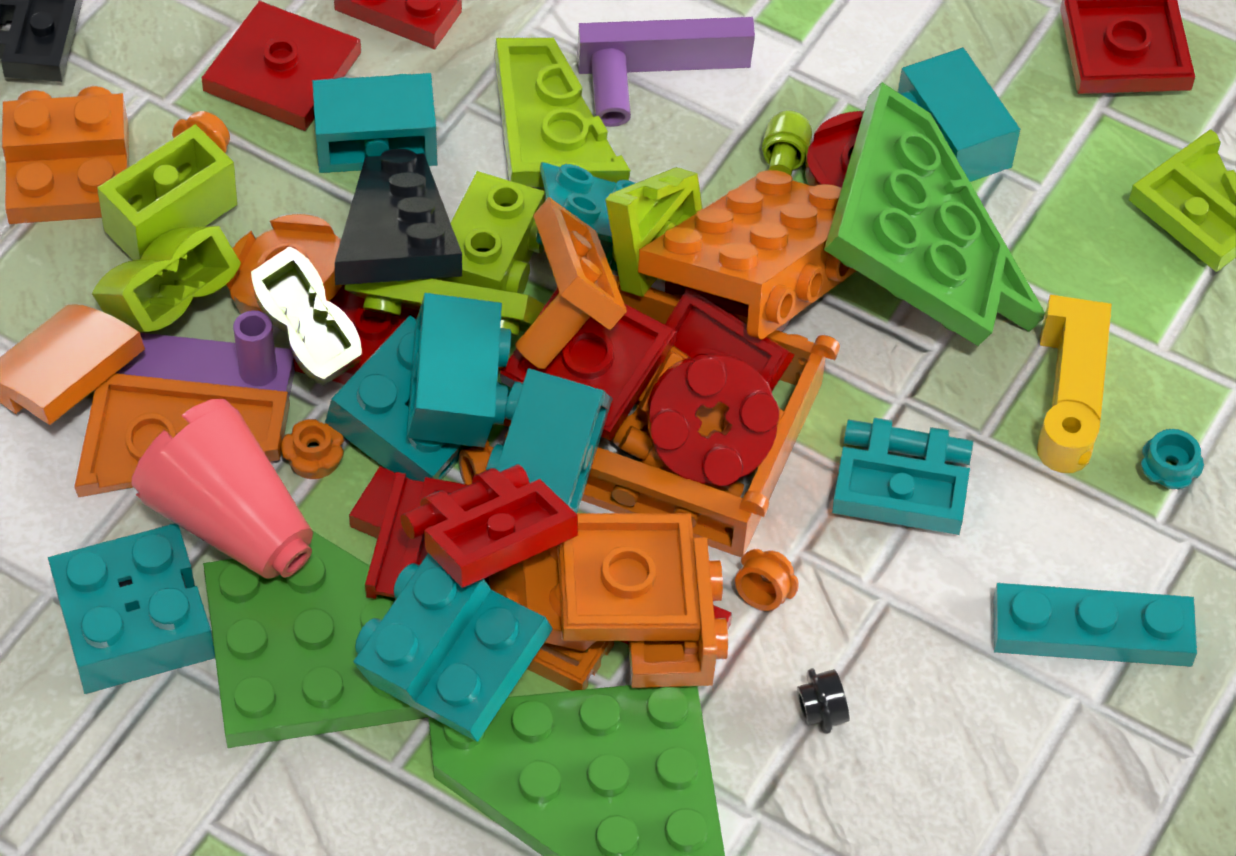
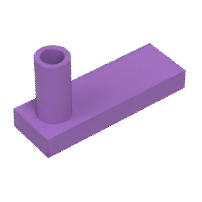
[577,17,755,127]
[116,311,295,397]

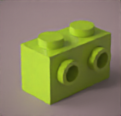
[97,124,238,260]
[434,171,545,294]

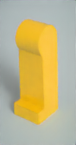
[1037,294,1112,473]

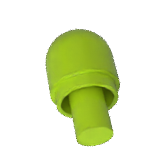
[762,110,812,175]

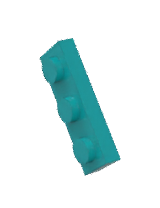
[993,583,1197,667]

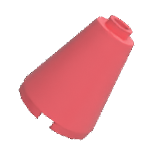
[132,399,313,579]

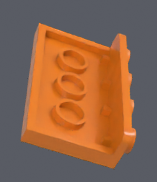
[638,170,856,339]

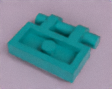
[832,417,974,535]

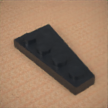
[334,149,462,285]

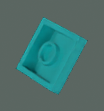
[353,553,553,742]

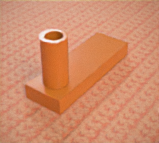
[516,197,627,369]

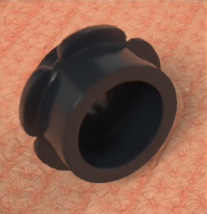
[797,668,850,734]

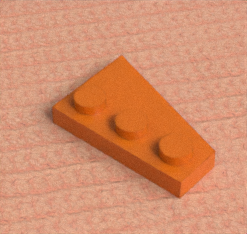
[74,373,290,498]

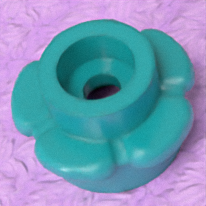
[1141,429,1204,489]

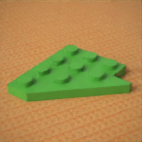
[824,82,1045,346]
[203,531,428,748]
[428,685,725,856]

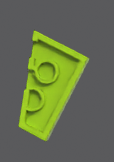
[494,37,631,187]
[344,279,545,336]

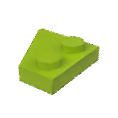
[1129,129,1236,272]
[605,167,703,297]

